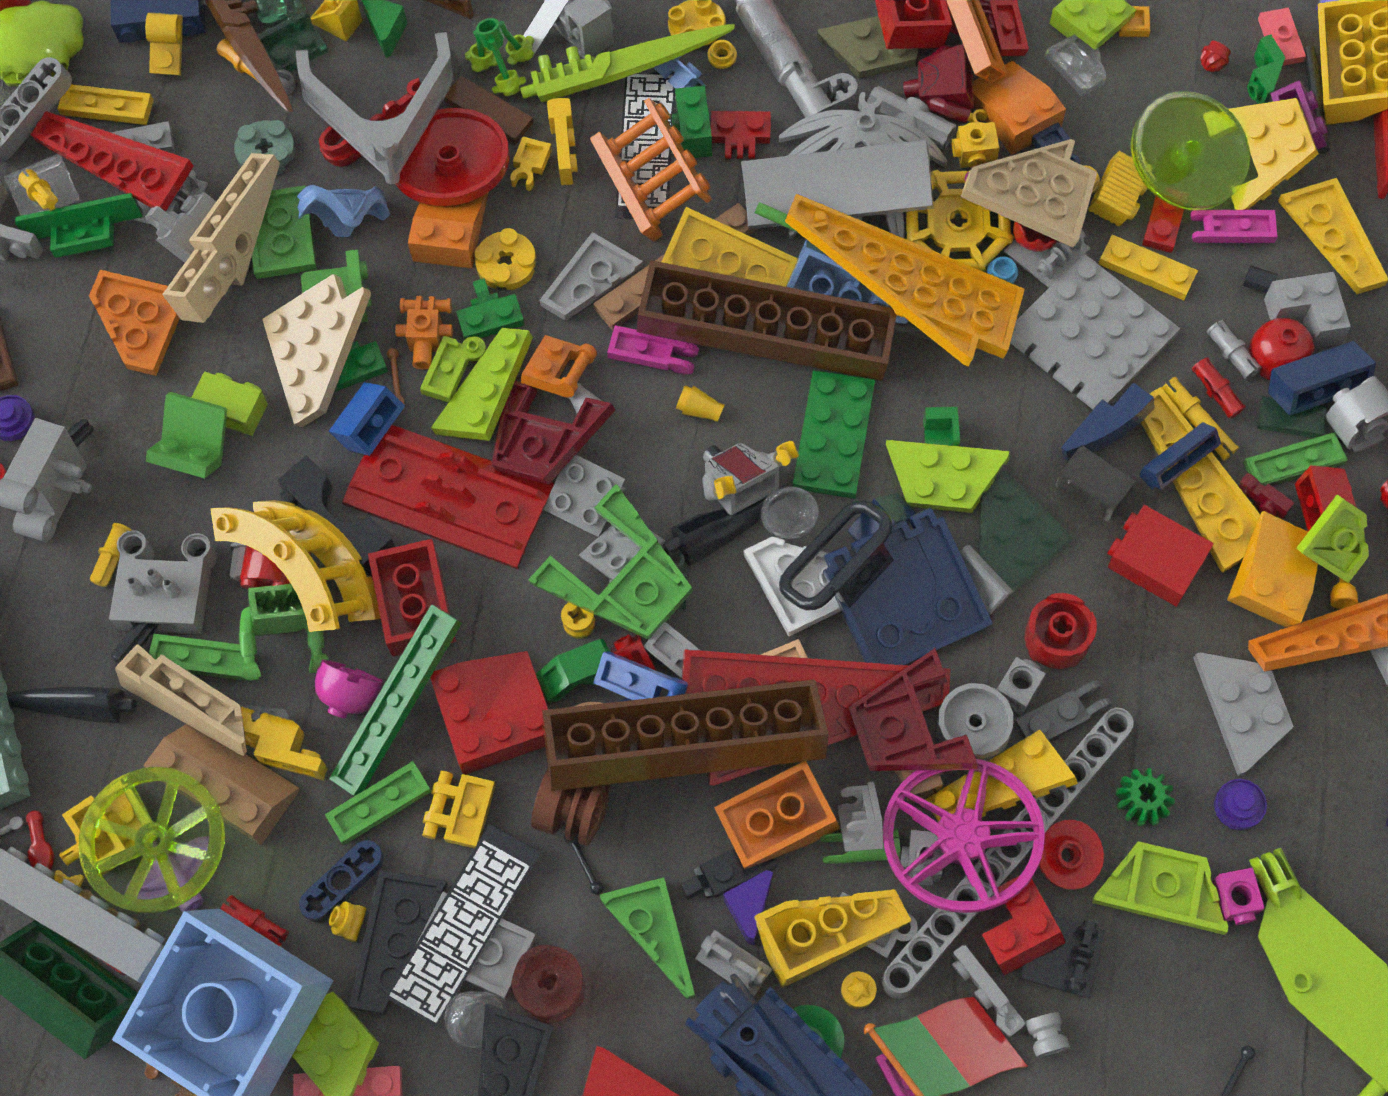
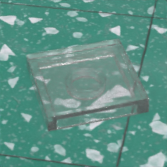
[4,154,83,216]

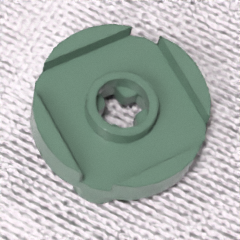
[234,120,296,176]

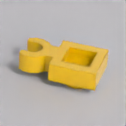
[510,136,552,191]

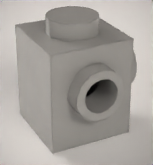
[900,830,944,885]

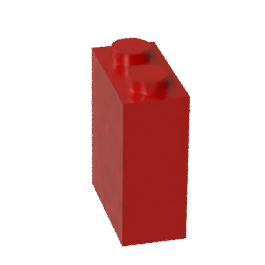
[1107,505,1214,607]

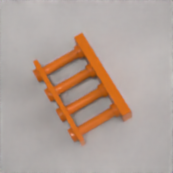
[590,98,712,242]

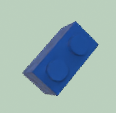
[328,382,405,456]

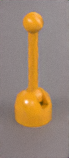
[1330,577,1358,609]

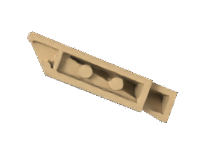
[115,644,247,756]

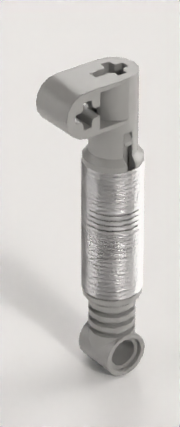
[734,0,858,118]

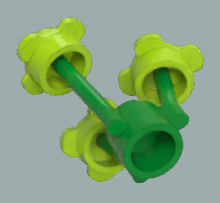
[465,18,534,96]

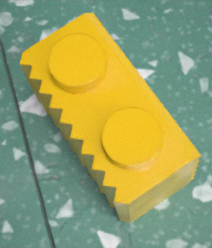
[1088,150,1151,226]

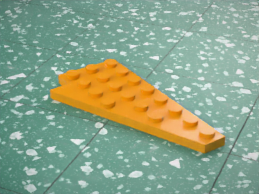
[785,194,1025,366]

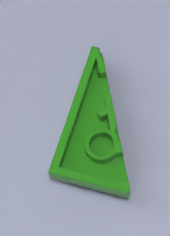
[600,877,695,999]

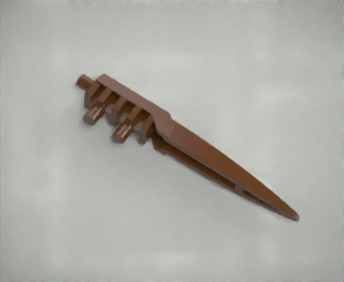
[204,0,293,112]

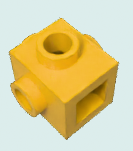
[952,122,999,168]

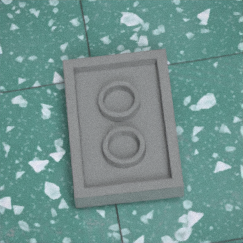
[415,892,537,1000]

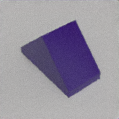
[723,870,773,945]

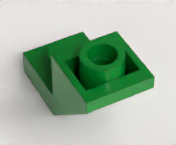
[1247,34,1285,104]
[536,639,610,702]

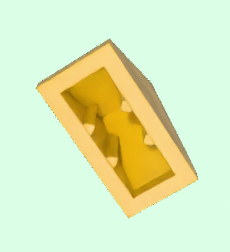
[309,0,363,41]

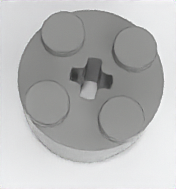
[1325,376,1388,452]

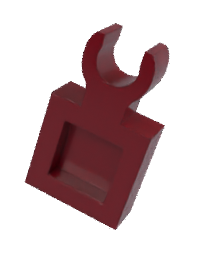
[1238,473,1295,520]

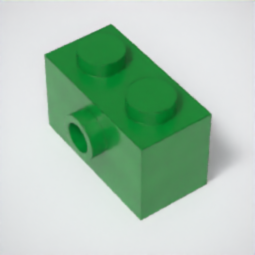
[672,85,712,158]

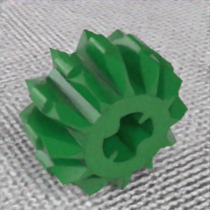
[1115,768,1175,827]

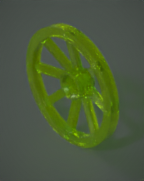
[78,767,225,913]

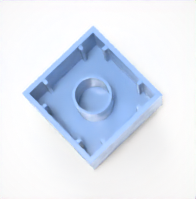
[112,909,334,1096]

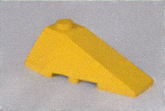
[754,889,911,988]

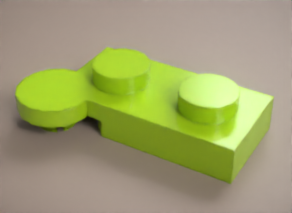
[420,336,486,403]

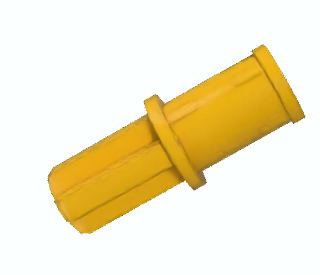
[18,169,58,211]
[90,523,132,587]

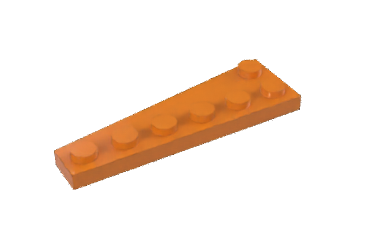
[1248,593,1388,672]

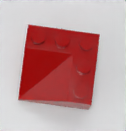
[430,651,548,775]

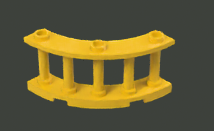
[211,500,381,632]

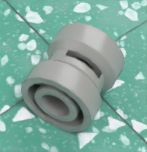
[1025,1012,1070,1058]

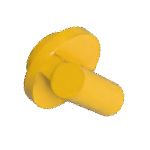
[329,901,367,942]

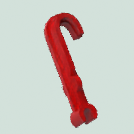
[319,78,421,167]

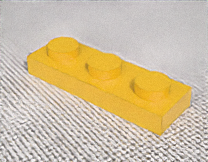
[57,84,154,125]
[1098,235,1198,301]

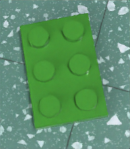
[252,185,317,279]

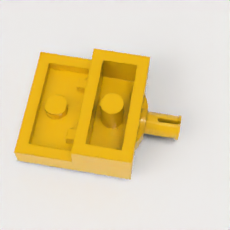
[59,779,162,875]

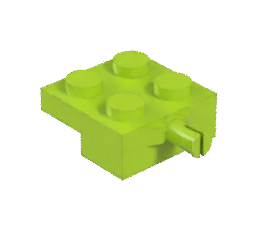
[1049,0,1136,51]

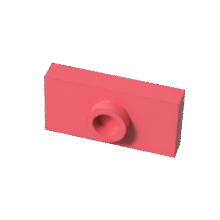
[1258,8,1306,66]

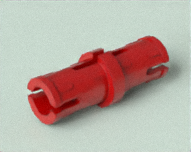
[1191,357,1246,419]
[220,895,289,947]

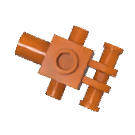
[395,296,453,370]

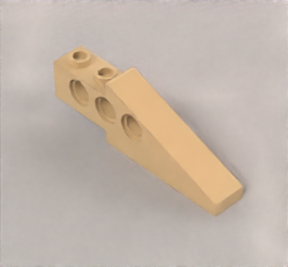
[162,153,280,323]

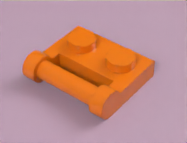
[521,335,597,398]

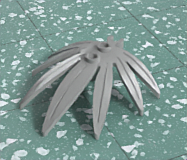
[779,92,947,239]

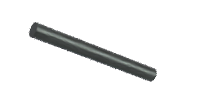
[1303,46,1330,154]

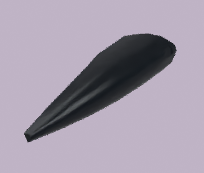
[663,484,792,566]
[6,687,136,723]

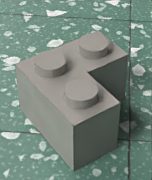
[553,0,614,59]
[1264,272,1351,348]

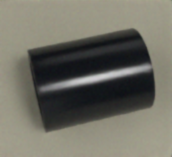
[1243,265,1278,294]

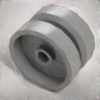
[936,683,1013,761]

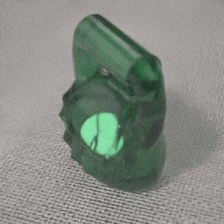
[255,0,306,23]

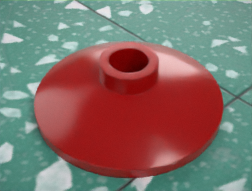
[1039,820,1104,890]

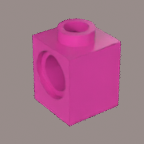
[1212,868,1265,925]

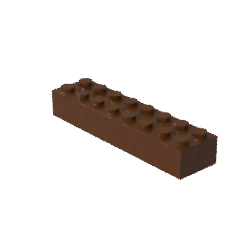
[637,260,897,381]
[542,680,829,791]

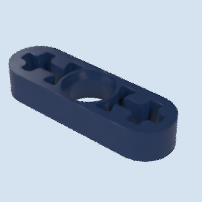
[299,840,384,922]

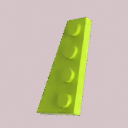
[431,328,533,441]

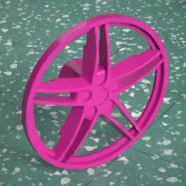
[883,759,1045,913]

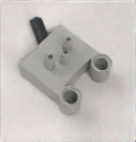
[0,418,94,543]
[109,530,218,664]

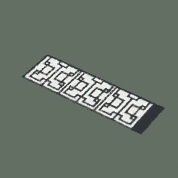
[615,72,675,220]
[385,825,540,1027]

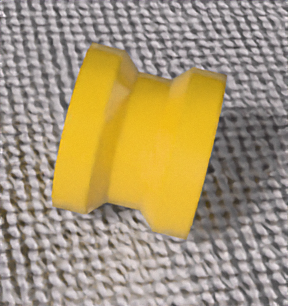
[561,602,595,639]

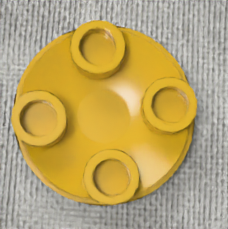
[668,0,726,45]

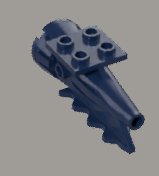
[685,973,873,1096]

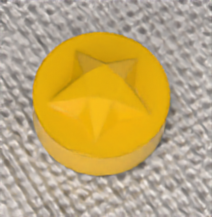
[841,971,877,1009]

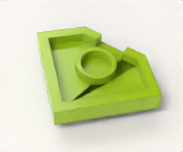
[1296,495,1369,583]

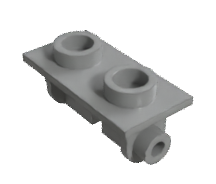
[695,930,772,996]

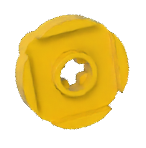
[474,228,536,290]

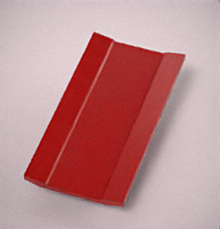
[342,425,554,569]

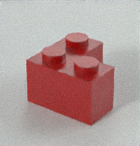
[982,876,1066,975]

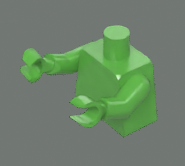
[239,584,329,680]

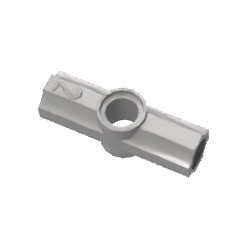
[867,86,956,150]

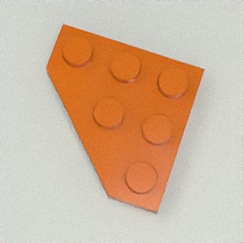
[89,270,180,376]

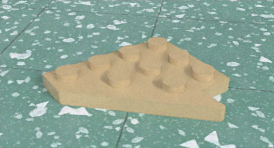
[961,139,1097,247]
[262,274,371,427]

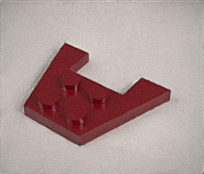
[492,381,616,485]
[849,648,978,771]

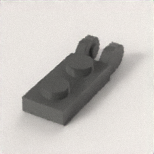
[1014,680,1112,742]

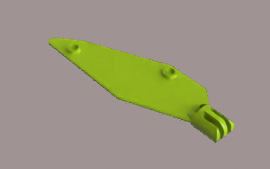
[1249,848,1388,1092]

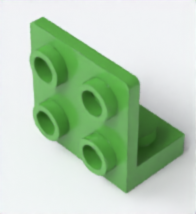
[146,392,227,479]

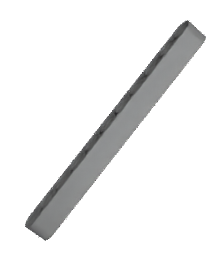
[882,708,1134,999]

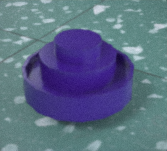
[0,395,35,441]
[1214,779,1267,831]

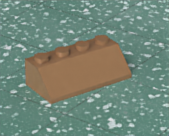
[143,724,301,845]

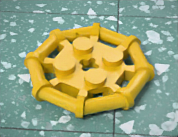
[906,169,1014,272]

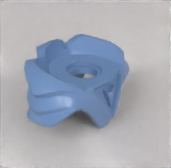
[297,185,390,237]

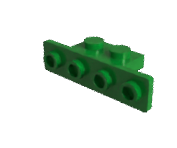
[15,193,142,258]

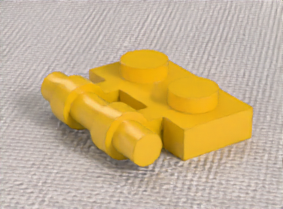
[422,771,496,849]

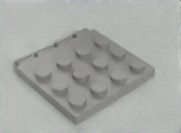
[1010,254,1180,410]

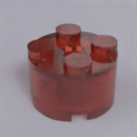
[511,945,585,1023]

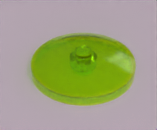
[1131,91,1250,210]

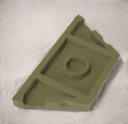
[817,16,919,79]

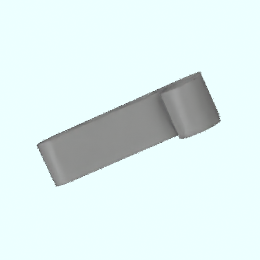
[0,57,72,161]

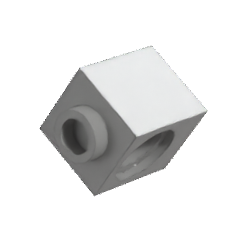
[997,657,1046,716]

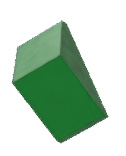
[361,0,407,58]

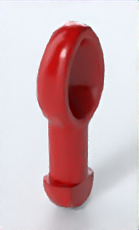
[26,810,55,870]

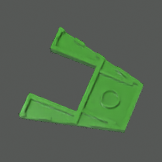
[528,484,693,640]

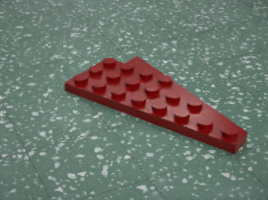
[682,649,951,786]

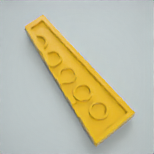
[1141,387,1260,573]

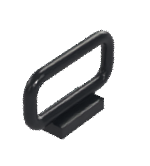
[779,500,894,611]

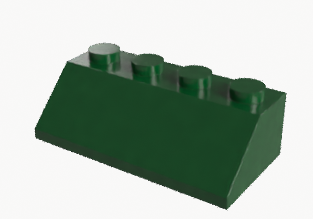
[0,920,138,1060]

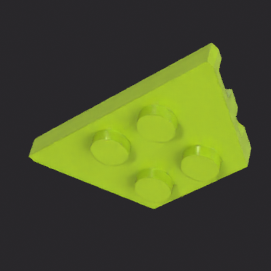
[886,440,1010,513]
[1092,841,1228,935]
[292,992,379,1096]

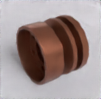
[531,768,610,846]

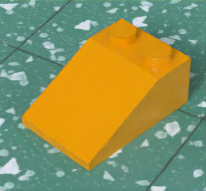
[1227,511,1318,628]

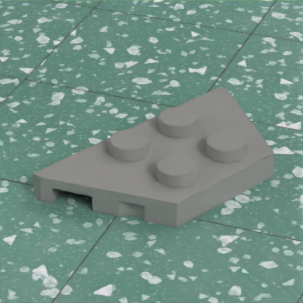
[1193,652,1294,777]

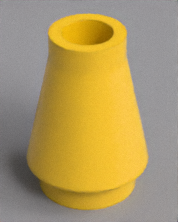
[675,385,725,422]

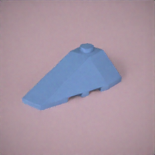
[786,239,908,324]

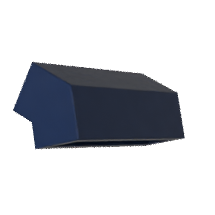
[1139,422,1221,490]

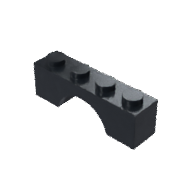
[277,455,395,576]

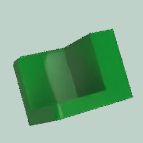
[923,406,960,446]

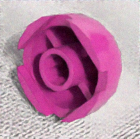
[315,659,384,718]

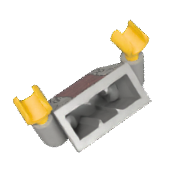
[702,441,799,515]

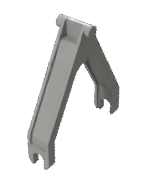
[296,32,454,184]

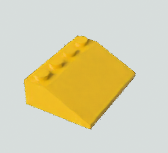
[1318,0,1388,125]

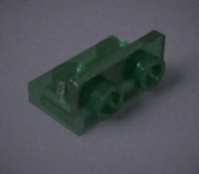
[257,10,328,72]

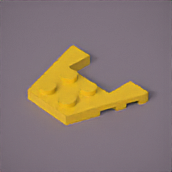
[1202,98,1319,210]

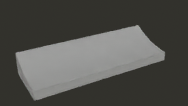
[741,139,933,229]

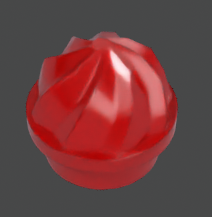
[1200,41,1231,72]

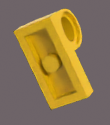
[145,13,183,76]

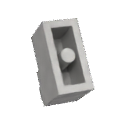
[145,192,216,263]

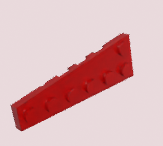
[30,111,194,211]

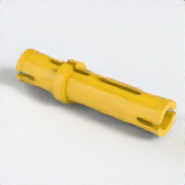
[1162,377,1240,461]

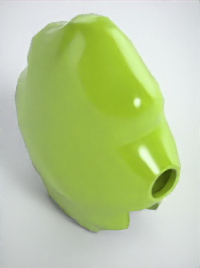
[0,1,84,87]

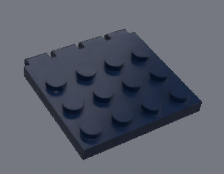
[823,508,993,665]

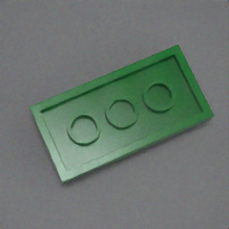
[792,370,875,499]

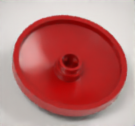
[395,108,510,206]

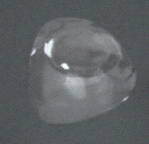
[761,487,819,539]
[444,991,506,1049]

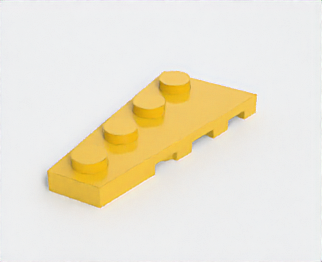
[1278,178,1388,294]
[661,207,798,287]
[925,730,1078,822]

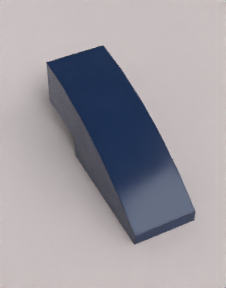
[1061,383,1155,461]

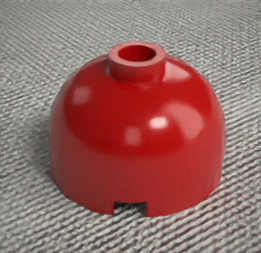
[1248,318,1315,380]

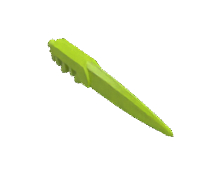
[520,24,735,103]

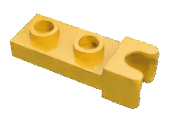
[547,98,578,186]

